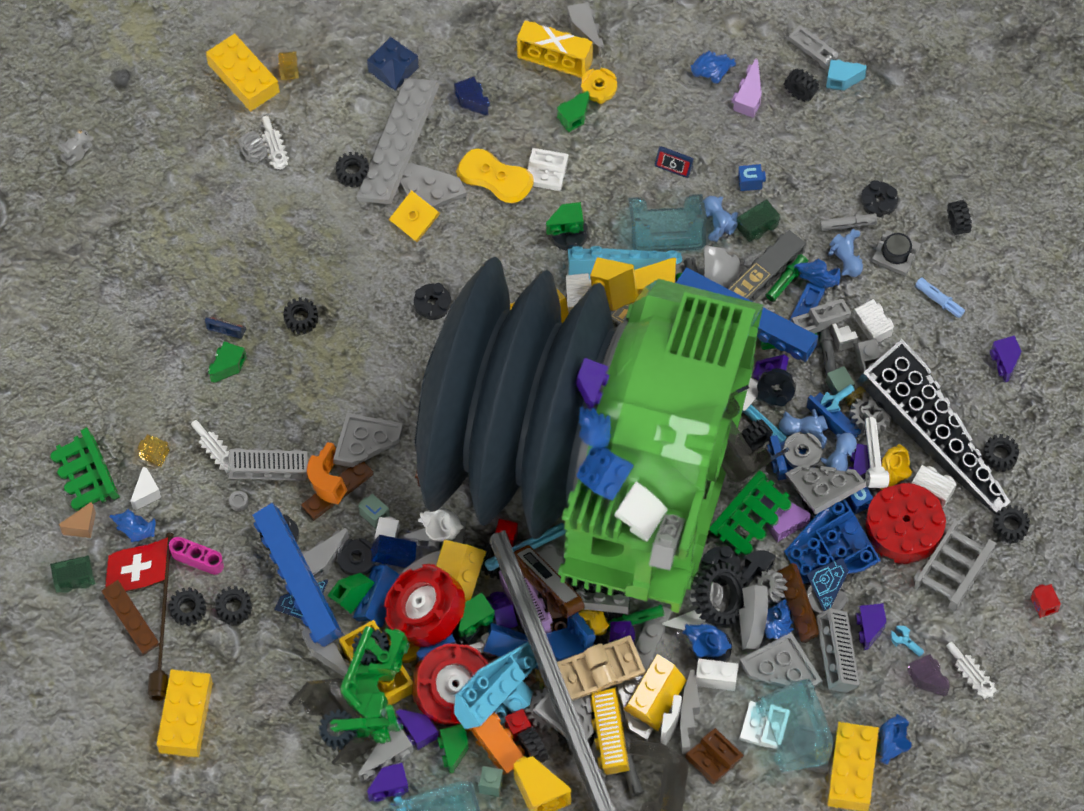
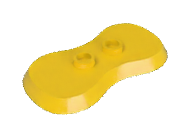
[456,149,534,203]

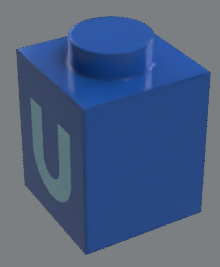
[738,164,766,191]
[845,487,873,515]

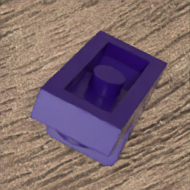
[752,354,789,385]

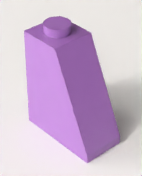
[754,491,811,542]

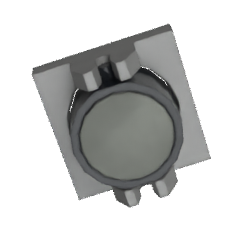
[872,230,921,276]

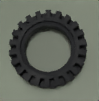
[691,563,748,626]

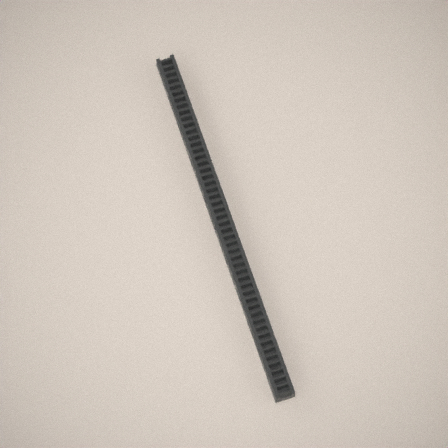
[490,531,615,811]

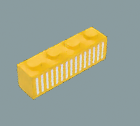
[590,688,630,775]

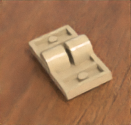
[557,636,646,701]

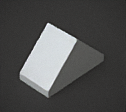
[131,467,161,510]

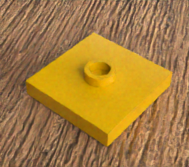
[389,190,440,242]

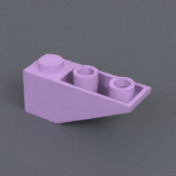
[732,59,762,118]

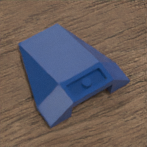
[784,499,881,584]

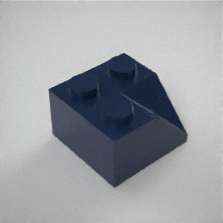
[367,37,419,91]

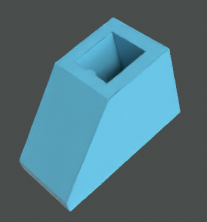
[826,60,867,91]
[494,681,533,724]

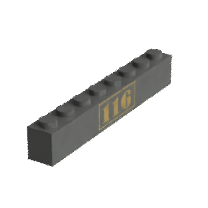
[727,230,806,302]

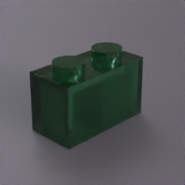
[736,199,780,242]
[50,555,96,593]

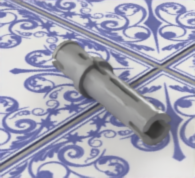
[820,213,877,232]

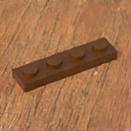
[301,461,374,521]
[777,563,820,643]
[101,580,159,655]

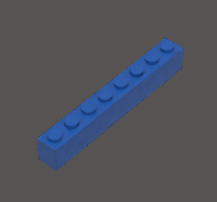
[676,267,818,362]
[253,503,344,647]

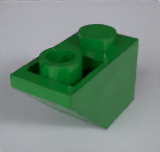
[557,91,590,132]
[546,202,584,235]
[208,342,247,383]
[327,573,375,614]
[459,593,495,638]
[437,724,469,774]

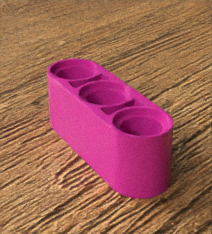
[169,537,224,575]

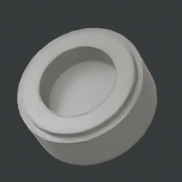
[229,491,249,511]

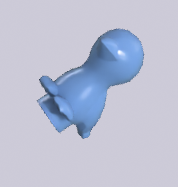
[702,196,738,242]
[828,229,863,277]
[779,409,828,450]
[820,433,857,471]

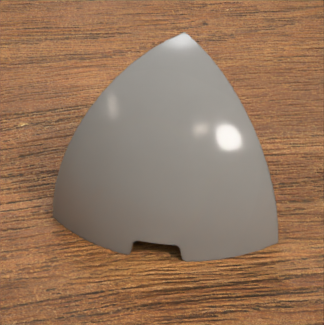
[703,246,740,288]

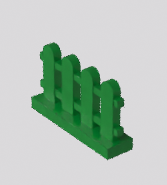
[51,427,120,511]
[709,470,792,556]

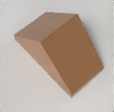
[59,503,96,538]

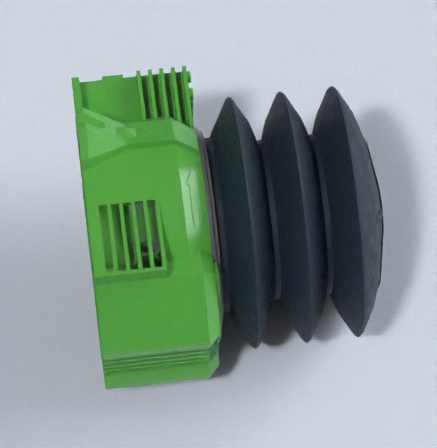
[415,257,763,613]

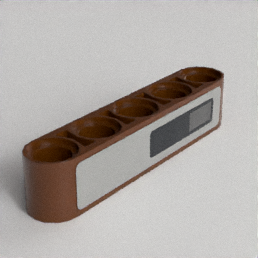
[514,545,584,618]

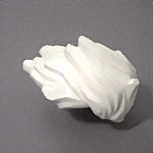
[418,507,464,541]

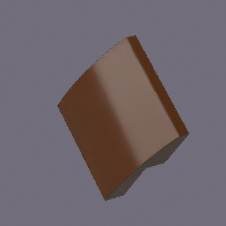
[685,728,744,785]

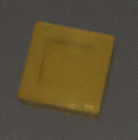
[845,385,866,407]

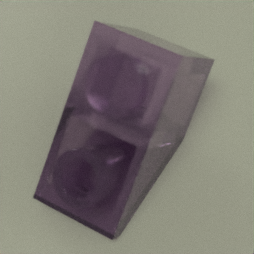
[907,654,950,697]

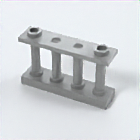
[913,520,996,611]

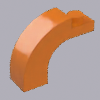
[307,442,347,504]

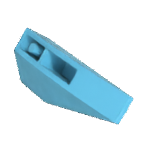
[568,246,682,279]
[454,641,538,729]

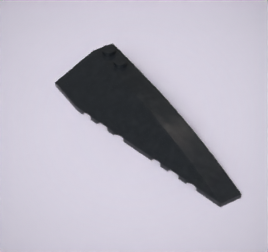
[857,339,1010,514]

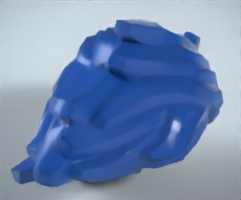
[690,50,736,84]
[794,258,841,289]
[579,407,611,447]
[109,509,156,542]
[764,600,794,639]
[683,624,731,657]
[877,714,912,765]

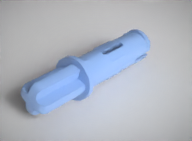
[915,277,965,318]

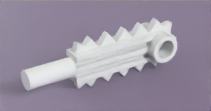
[262,116,289,169]
[191,420,229,473]
[946,642,997,699]

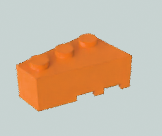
[465,712,525,775]

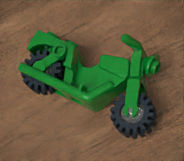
[319,626,409,750]

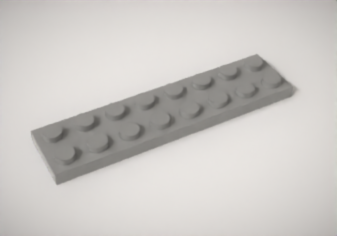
[357,78,439,204]

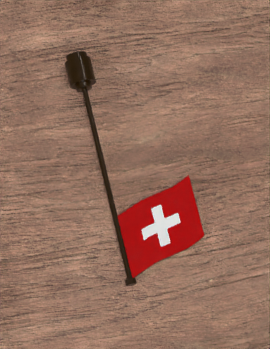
[105,533,174,701]

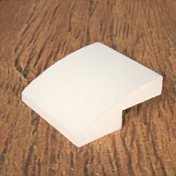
[528,148,569,191]
[614,482,667,542]
[660,695,682,747]
[738,701,790,749]

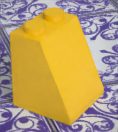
[629,258,676,305]
[513,756,571,811]

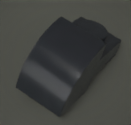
[741,550,776,587]

